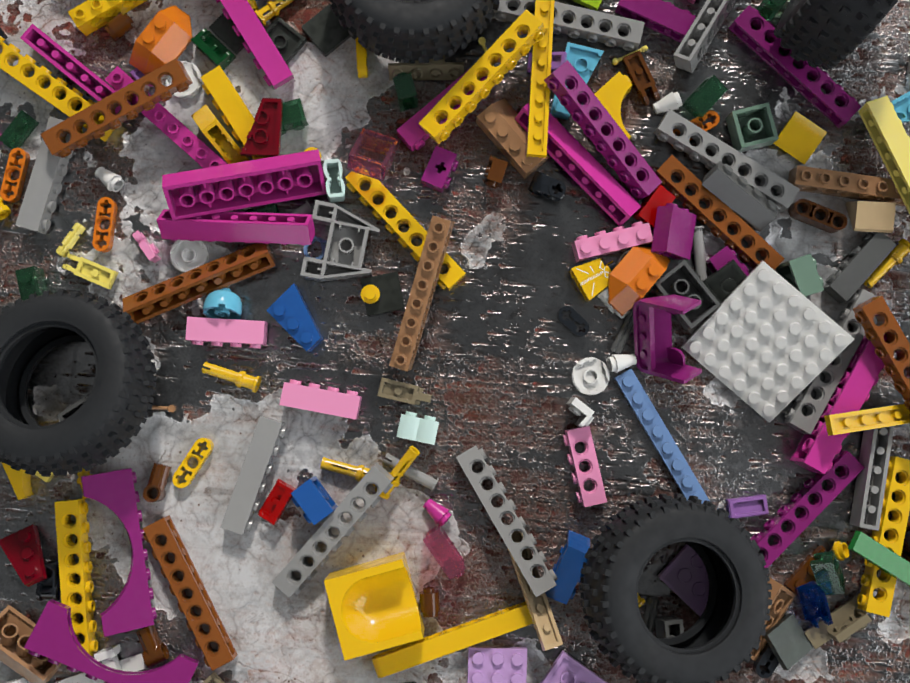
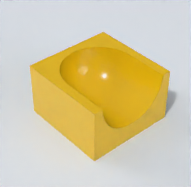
[324,552,425,661]

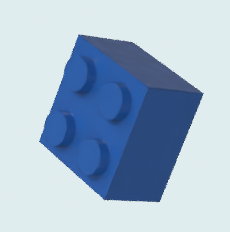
[291,476,338,525]

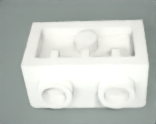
[566,397,594,427]

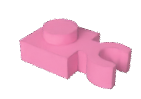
[132,230,161,263]

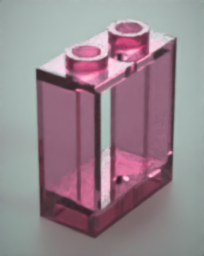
[347,128,399,181]
[423,524,466,580]

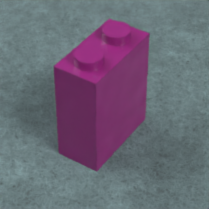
[651,203,696,260]

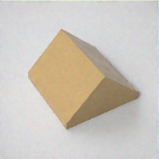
[845,201,896,233]

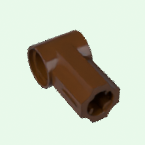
[143,463,172,502]
[136,625,169,667]

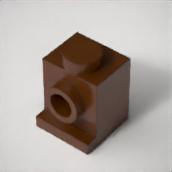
[484,156,508,188]

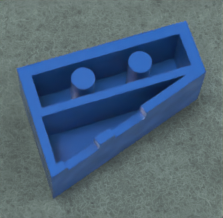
[266,283,324,353]
[545,530,590,605]

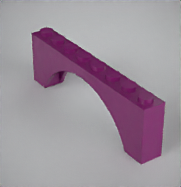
[81,468,157,637]
[24,599,199,683]

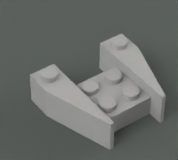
[300,200,380,282]

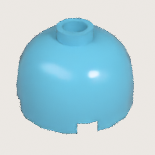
[203,288,243,320]

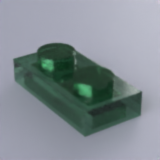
[0,110,39,149]

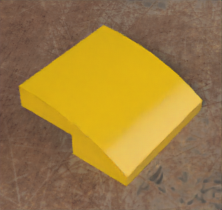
[773,111,827,164]

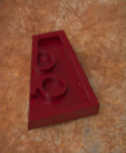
[240,98,283,157]
[0,524,47,587]

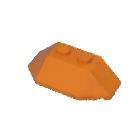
[129,5,193,75]
[608,246,670,316]

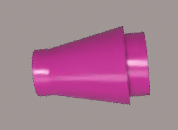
[423,498,452,527]

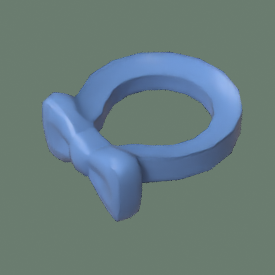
[303,236,327,260]

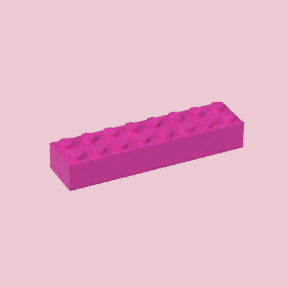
[162,149,327,221]
[790,334,887,474]

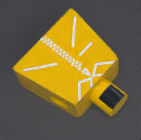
[569,258,616,302]

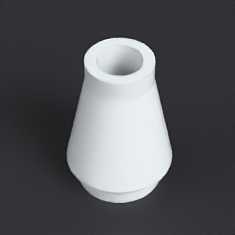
[653,92,683,115]
[95,166,124,192]
[606,354,637,373]

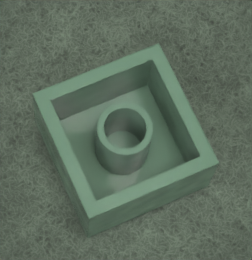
[725,102,779,152]
[776,254,824,297]

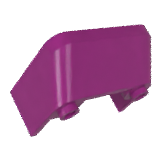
[633,295,702,384]

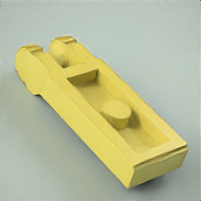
[62,253,118,290]

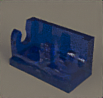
[796,581,833,628]

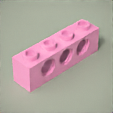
[563,425,607,507]

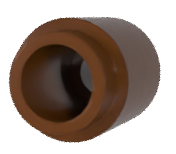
[104,12,134,40]
[419,587,440,618]

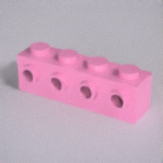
[572,221,653,263]
[185,317,268,349]
[279,379,362,420]

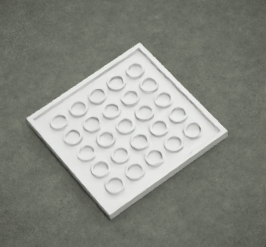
[682,260,854,423]

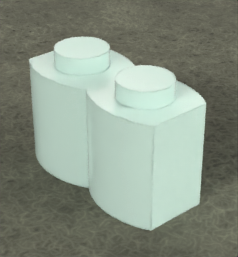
[323,159,345,203]
[396,411,439,445]

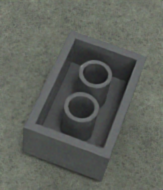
[651,260,721,331]

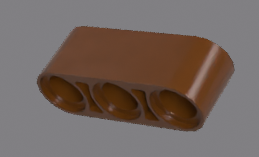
[788,199,848,233]

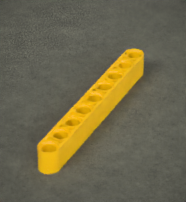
[371,601,533,678]

